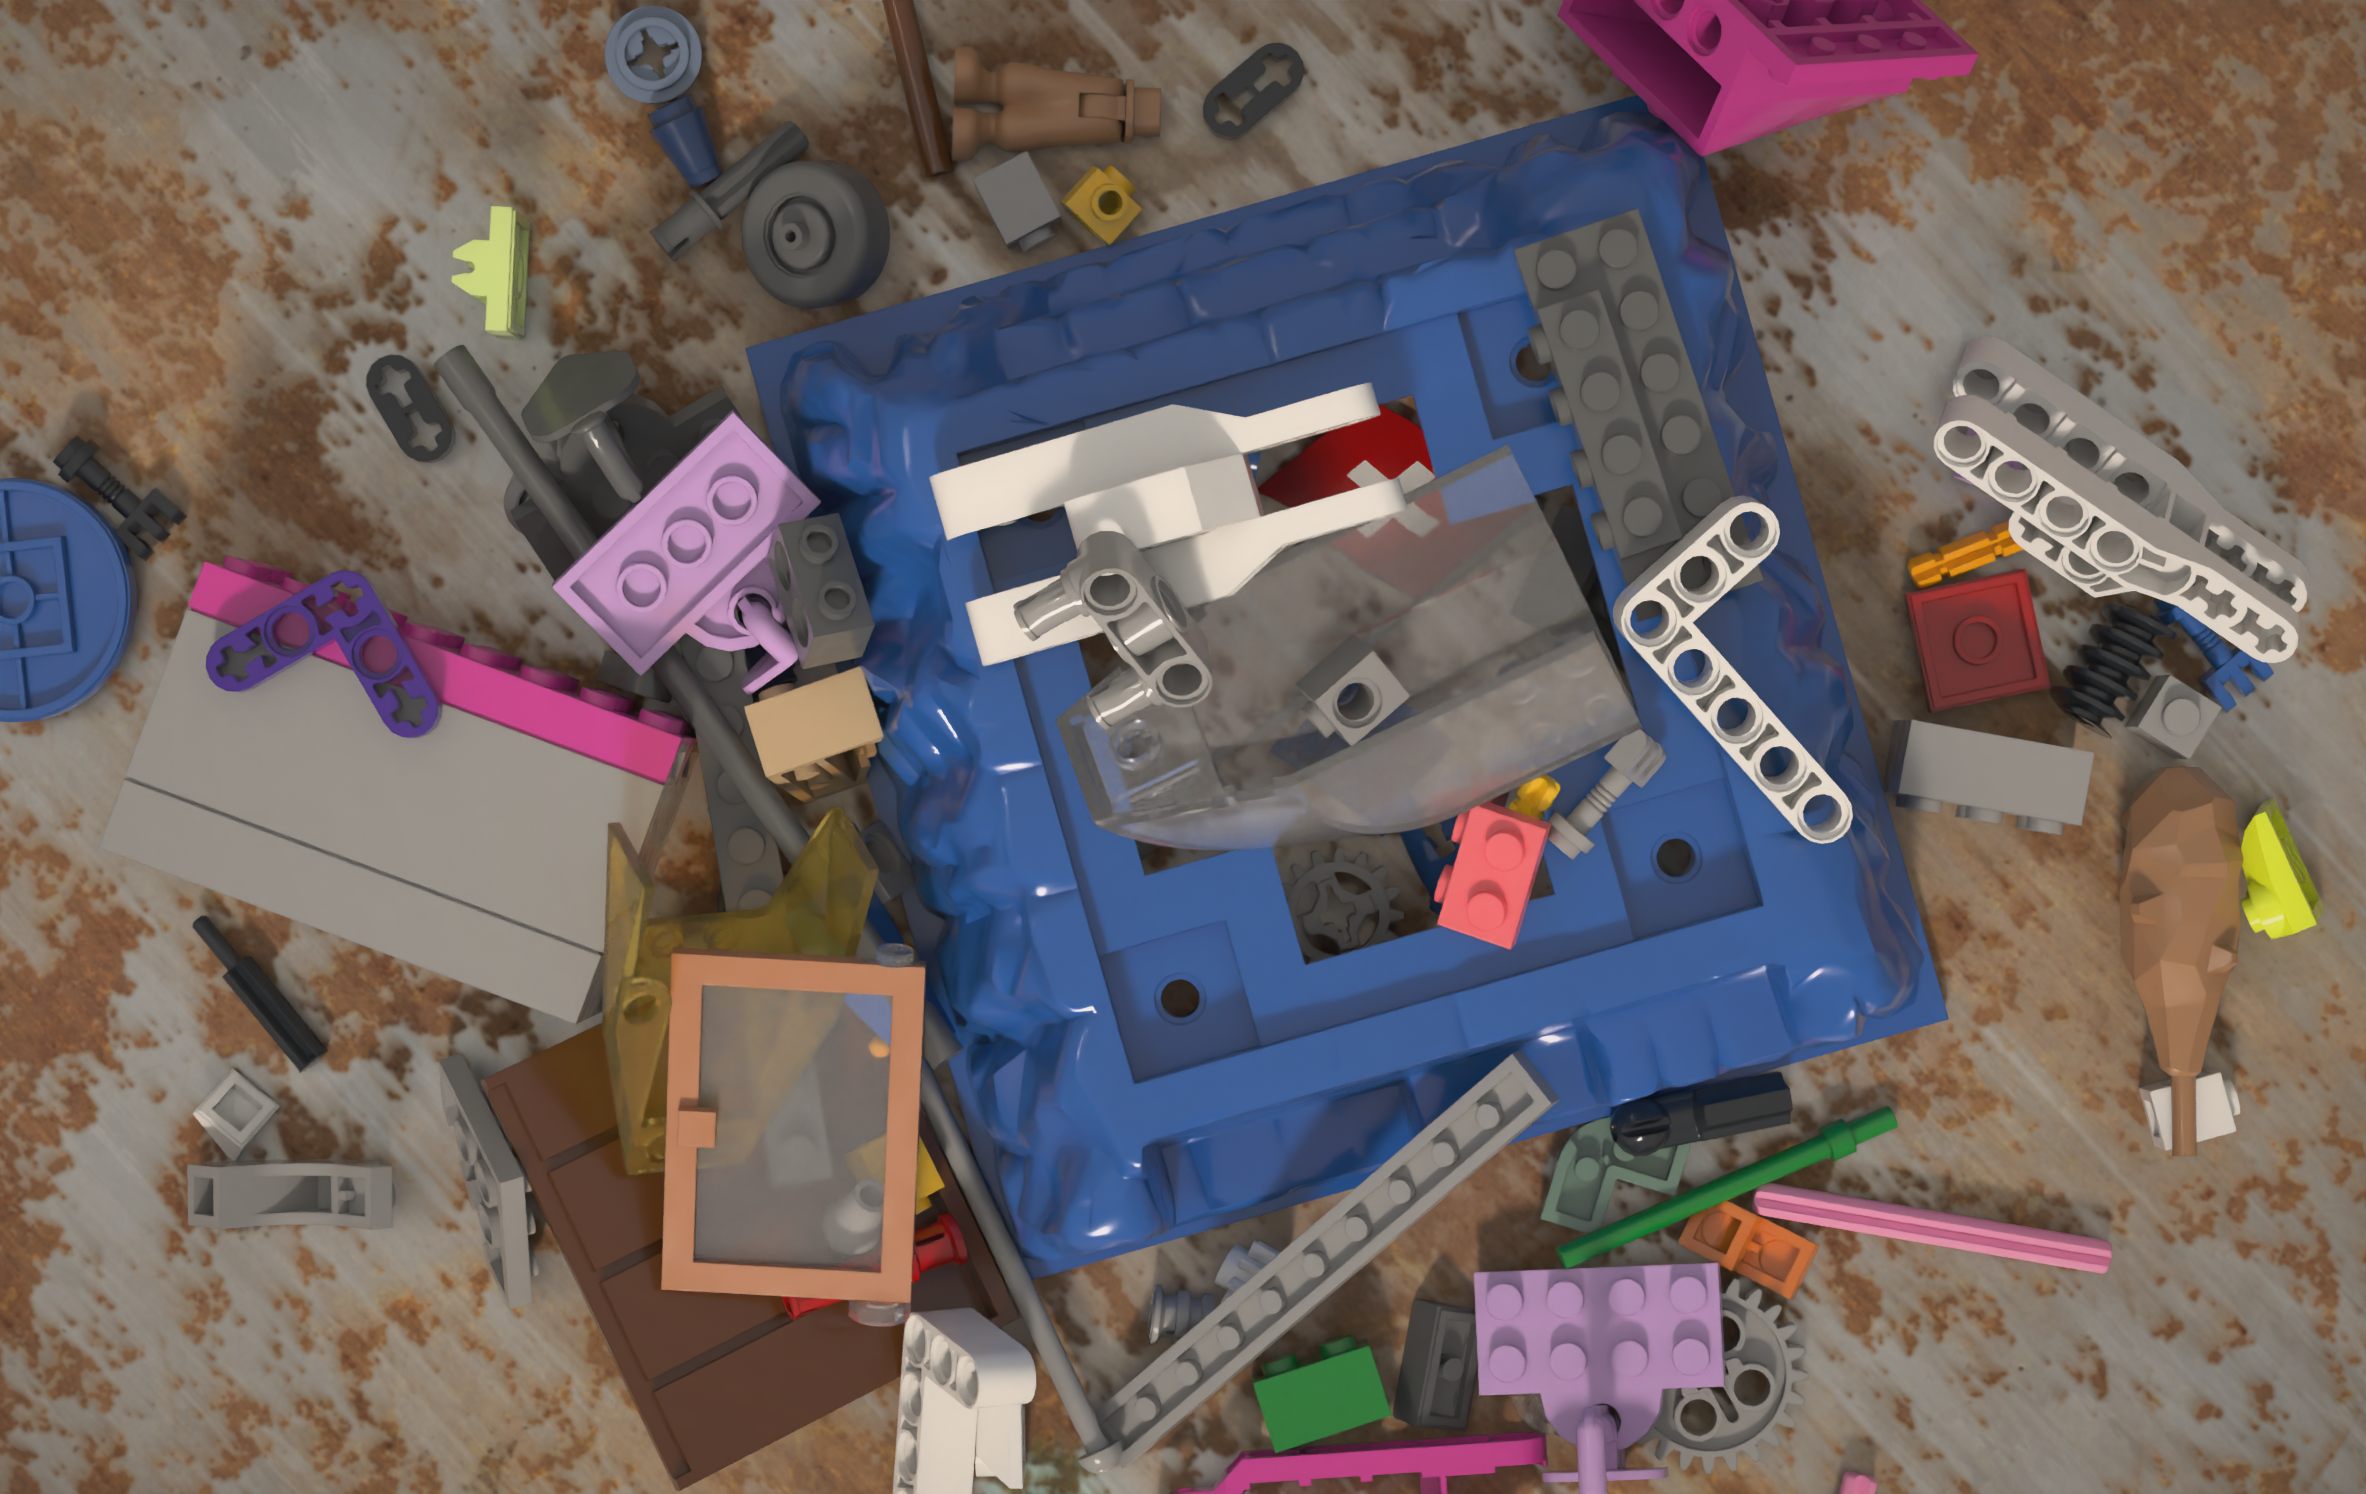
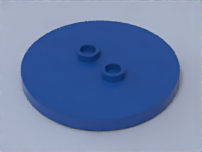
[0,478,137,722]

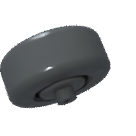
[741,160,890,309]

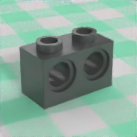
[767,513,875,669]

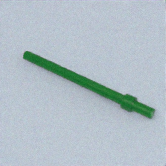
[1556,1105,1898,1270]

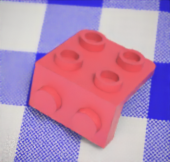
[1434,778,1552,950]

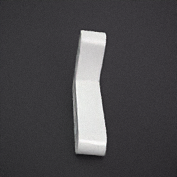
[1613,496,1853,844]
[892,1307,1036,1494]

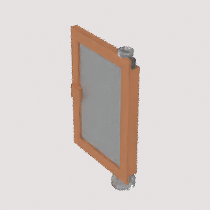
[661,943,927,1326]

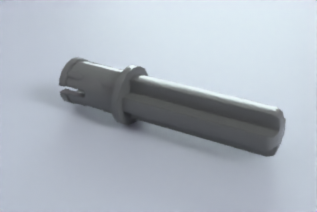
[649,121,809,262]

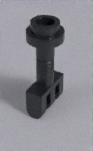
[53,435,187,562]

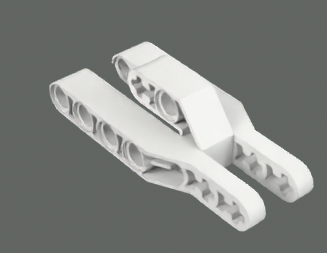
[1934,336,2310,663]
[929,382,1408,667]

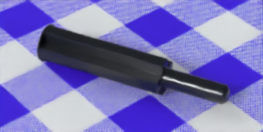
[192,915,328,1073]

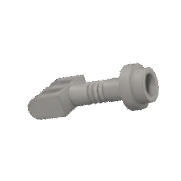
[1548,728,1666,860]

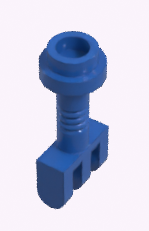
[2154,585,2274,713]

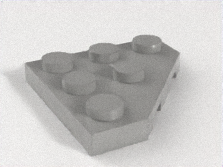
[439,1053,539,1310]

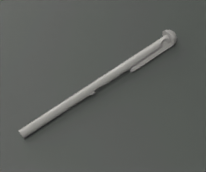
[921,1056,1122,1474]

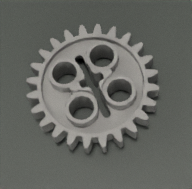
[1637,1276,1809,1474]

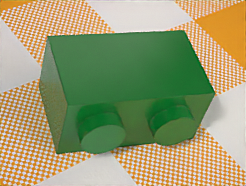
[1252,1334,1392,1453]

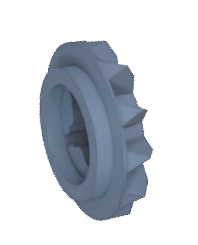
[604,6,703,104]

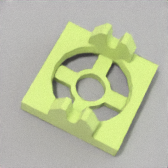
[452,206,530,341]

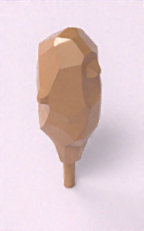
[2120,766,2243,1156]

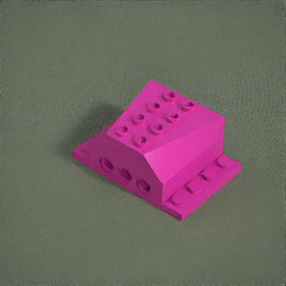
[1557,0,1979,157]

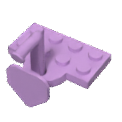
[552,410,821,695]
[1474,1263,1726,1494]

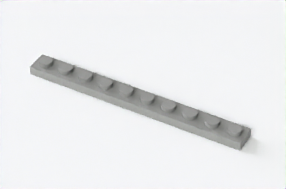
[1094,1050,1560,1469]

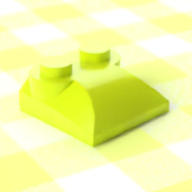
[2241,797,2324,940]

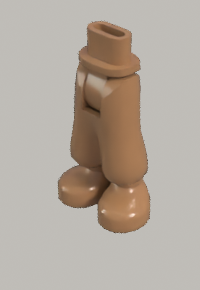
[952,46,1161,162]

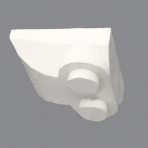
[974,1404,1026,1489]

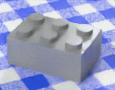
[1883,720,2095,835]

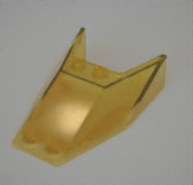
[602,807,880,1175]

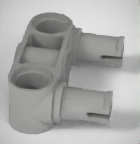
[1013,531,1212,730]

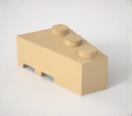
[744,666,884,804]

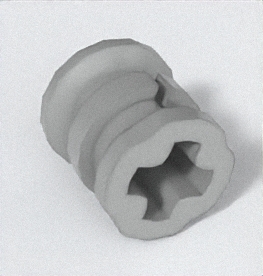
[1147,1284,1215,1346]

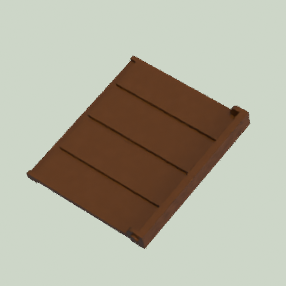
[480,936,1021,1491]

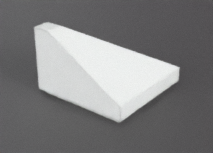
[193,1068,280,1161]

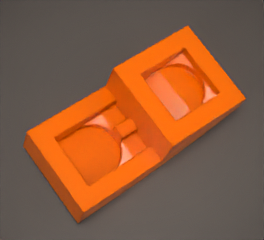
[1677,1200,1820,1300]

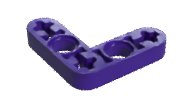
[206,570,442,738]

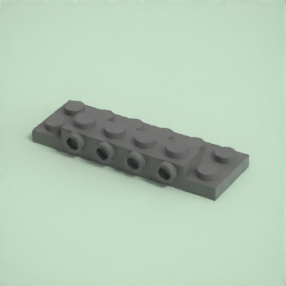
[1512,208,1763,623]

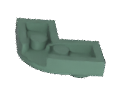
[1539,1117,1691,1233]

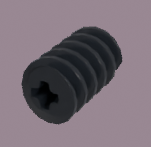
[2049,603,2177,739]

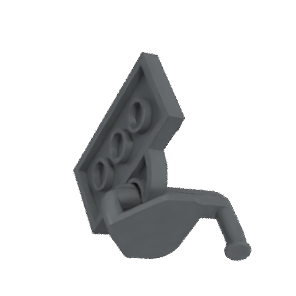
[510,351,745,581]

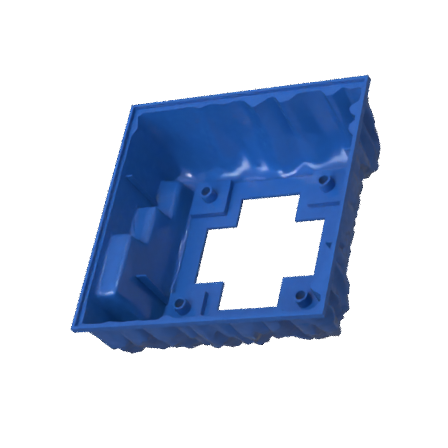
[745,95,1949,1280]

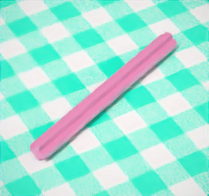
[1751,1183,2112,1274]

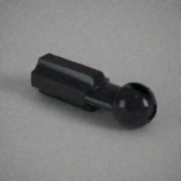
[1610,1071,1793,1156]

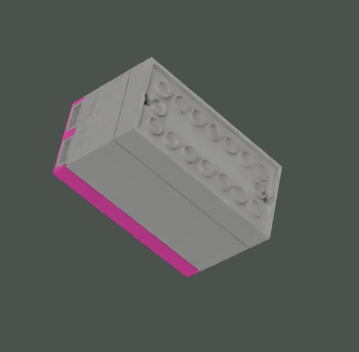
[98,555,699,1024]

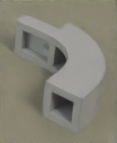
[187,1159,396,1230]

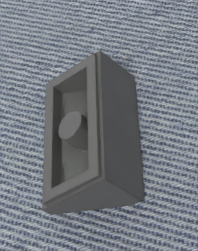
[1393,1299,1478,1432]

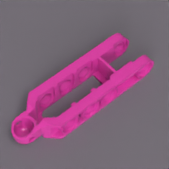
[1169,1432,1548,1494]

